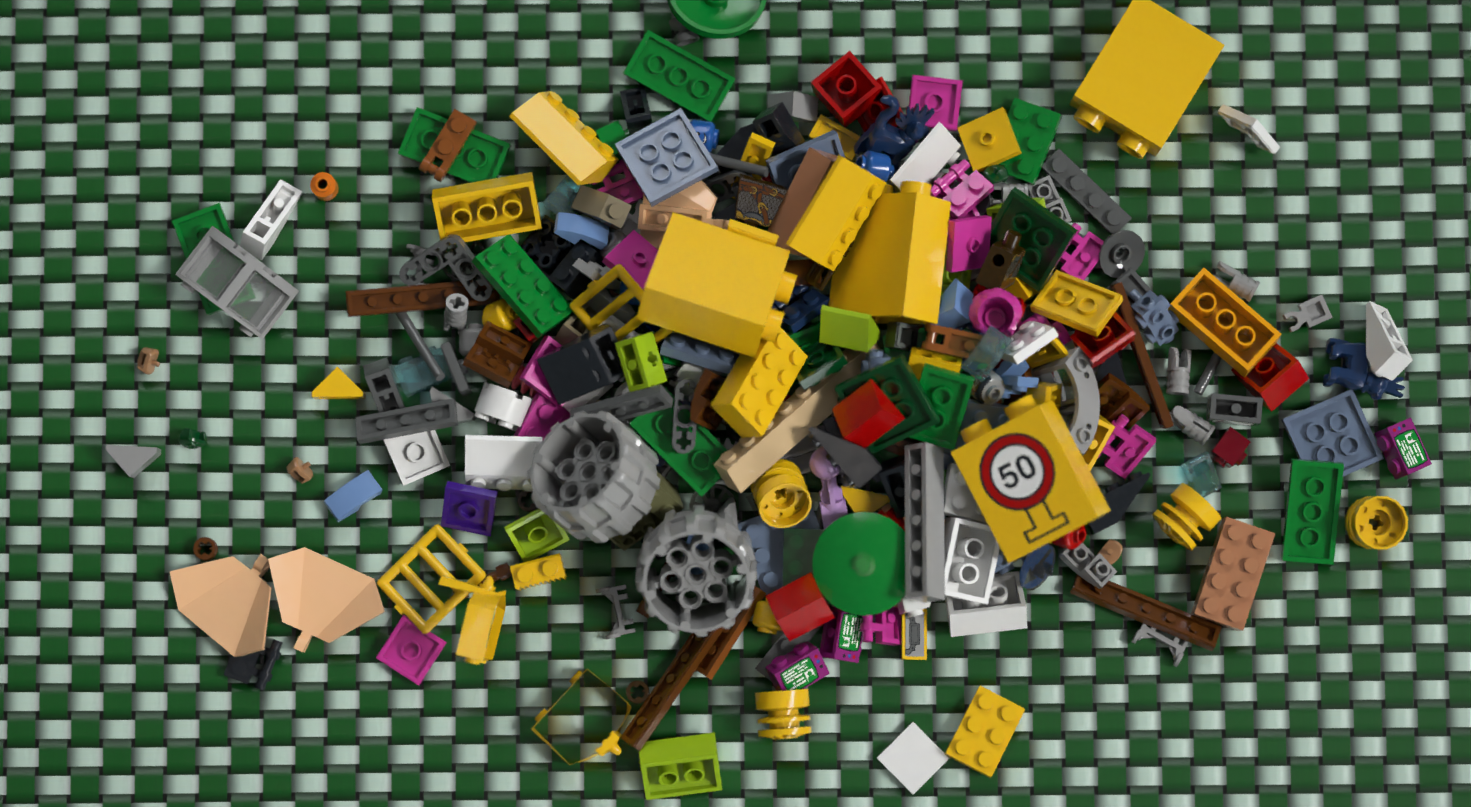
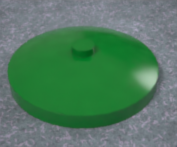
[667,0,766,39]
[812,512,906,615]

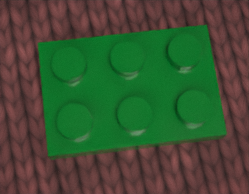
[999,98,1062,186]
[910,363,975,451]

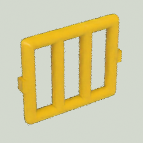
[569,264,673,344]
[377,524,486,634]

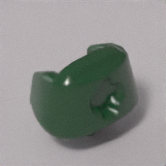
[983,164,1009,184]
[179,428,207,449]

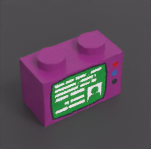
[1374,418,1432,480]
[820,607,863,663]
[765,641,830,691]

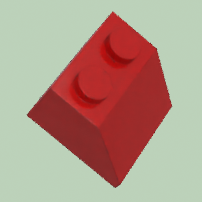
[811,51,882,128]
[1069,311,1135,369]
[1231,343,1309,412]

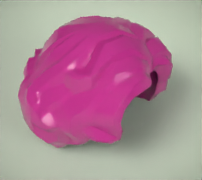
[968,288,1022,338]

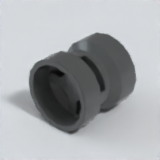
[669,17,700,46]

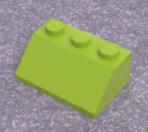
[639,732,722,800]

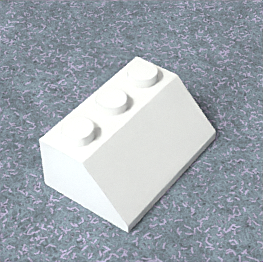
[889,122,961,193]
[465,435,543,492]
[944,517,1000,604]
[945,571,1027,637]

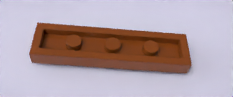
[696,586,766,680]

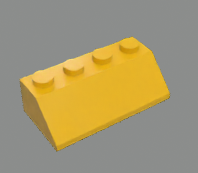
[509,91,619,185]
[786,155,887,271]

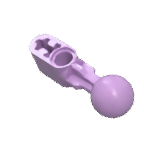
[810,447,848,529]

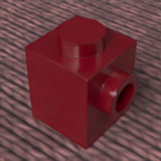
[1209,427,1251,468]

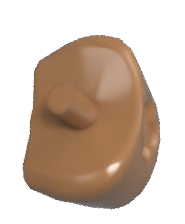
[137,347,160,375]
[286,457,313,484]
[1098,539,1123,565]

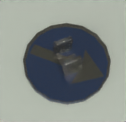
[1019,543,1056,590]

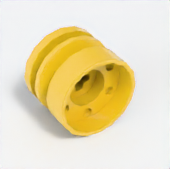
[750,459,812,528]
[1152,483,1222,551]
[1345,496,1408,549]
[755,689,812,740]

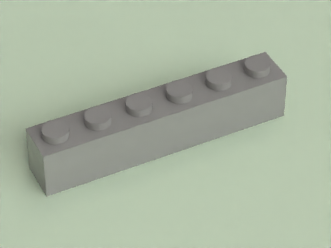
[905,442,945,603]

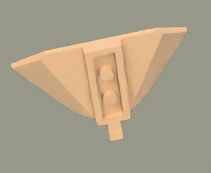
[638,180,730,250]
[268,547,385,653]
[169,554,272,657]

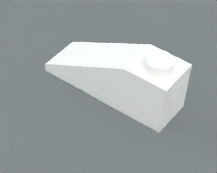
[240,179,302,261]
[1366,301,1413,381]

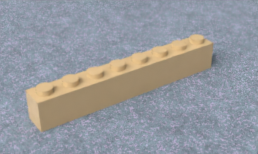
[713,342,880,493]

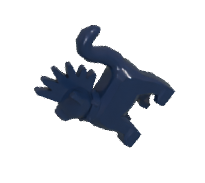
[854,95,935,174]
[1323,338,1405,400]

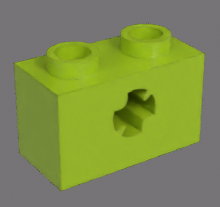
[615,332,667,392]

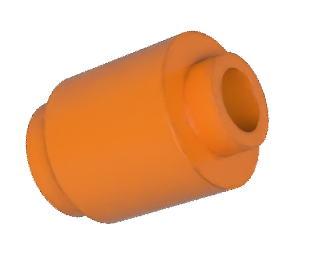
[310,172,339,201]

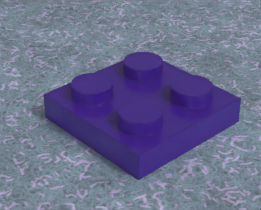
[441,481,498,536]

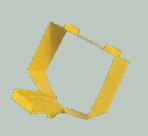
[438,576,506,665]
[532,669,631,765]

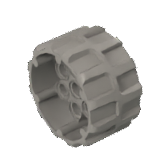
[527,411,661,543]
[636,505,757,637]

